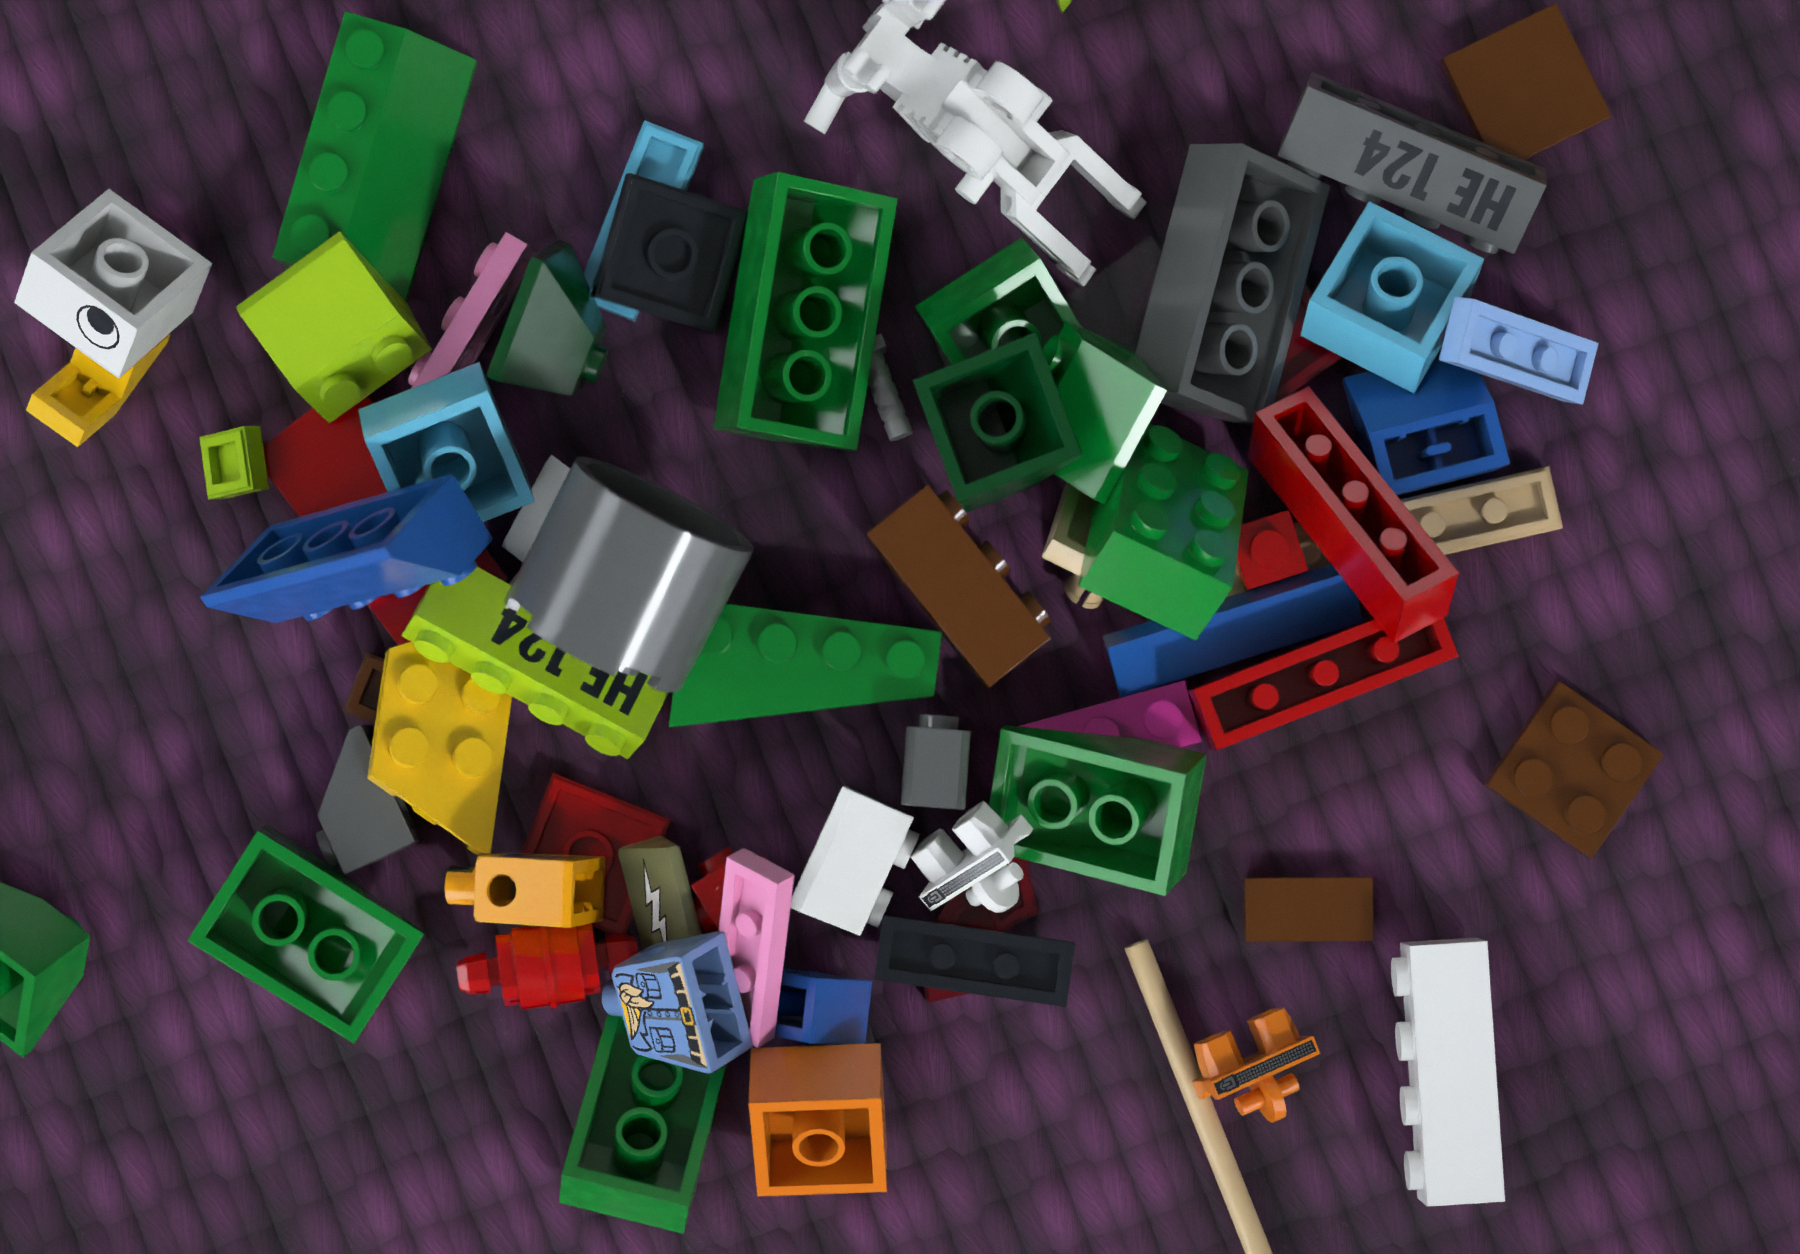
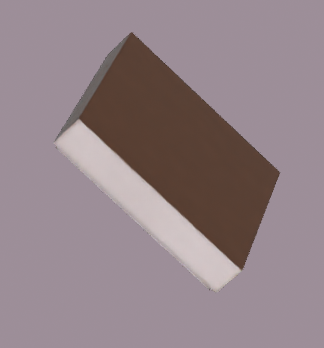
[1439,3,1612,160]

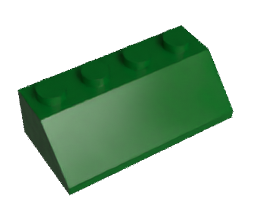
[272,11,477,302]
[713,172,898,451]

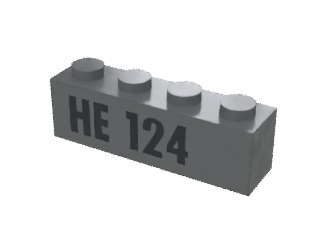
[1278,72,1547,254]

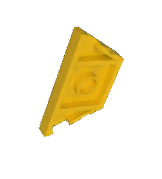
[367,642,512,855]

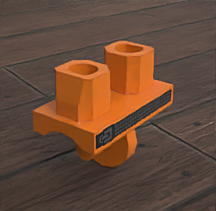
[1192,1007,1321,1123]

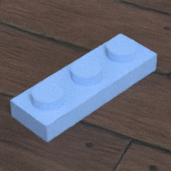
[1439,297,1598,405]

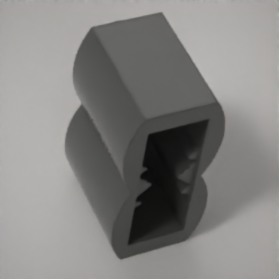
[901,714,971,809]

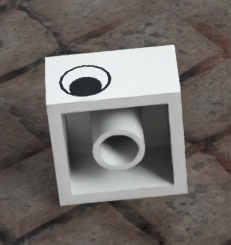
[14,189,212,378]

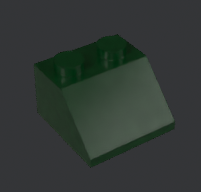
[913,332,1082,513]

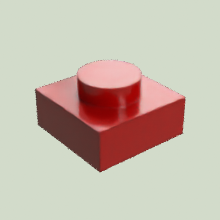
[1236,510,1308,591]

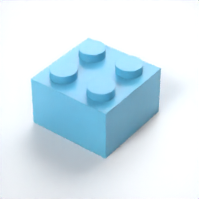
[1300,201,1484,393]
[358,362,535,522]

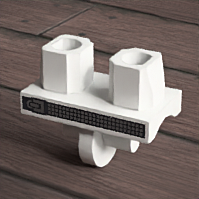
[910,800,1033,913]

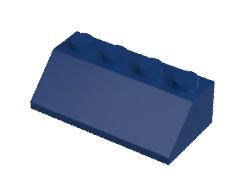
[200,474,493,623]

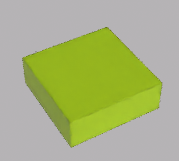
[199,426,269,500]

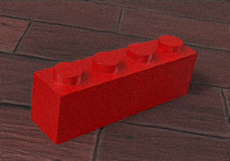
[1248,386,1459,643]
[1187,617,1459,750]

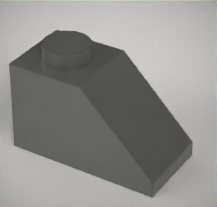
[316,724,423,874]

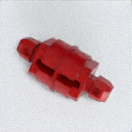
[456,923,638,1010]

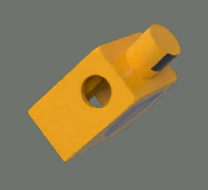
[445,853,606,928]

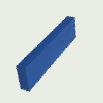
[1102,564,1363,698]

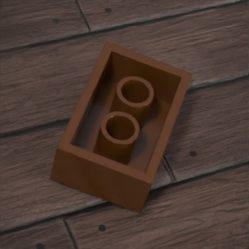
[867,485,1052,689]

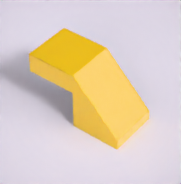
[26,334,171,447]

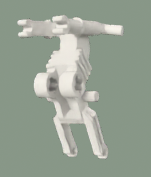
[804,0,1147,287]

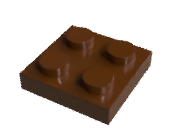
[1483,681,1665,859]

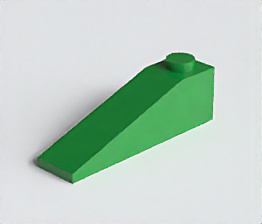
[0,882,90,1058]

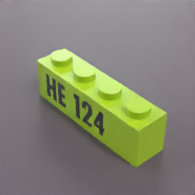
[401,567,669,759]

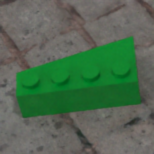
[669,604,942,728]

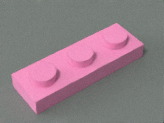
[408,232,536,388]
[719,848,794,1048]

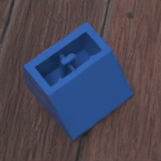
[1342,353,1510,496]

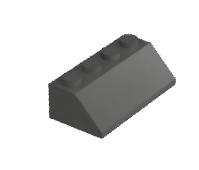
[1135,144,1330,427]

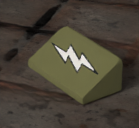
[618,835,701,950]

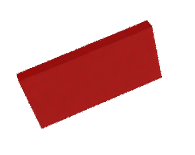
[263,396,510,646]

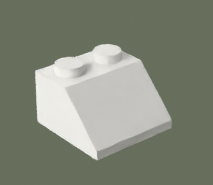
[790,785,920,935]

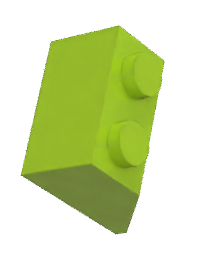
[236,231,432,424]

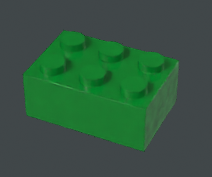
[1078,423,1249,640]

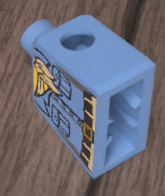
[602,931,753,1073]

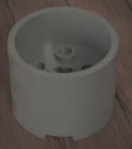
[504,457,754,692]

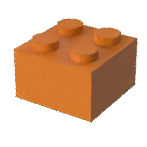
[749,1043,887,1197]

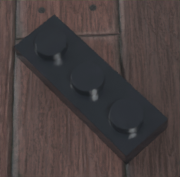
[874,915,1075,1007]

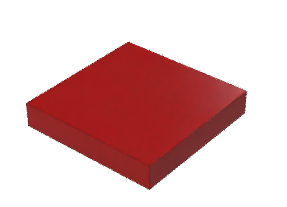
[514,773,673,935]

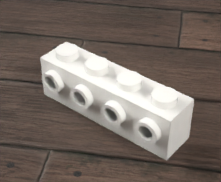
[1391,938,1505,1207]

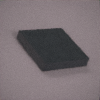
[590,173,748,334]

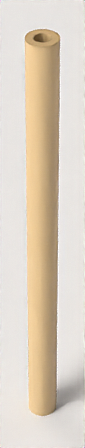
[1124,939,1273,1254]

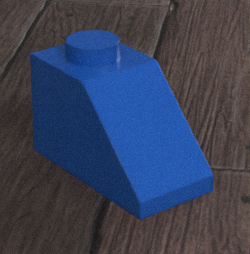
[775,968,872,1044]

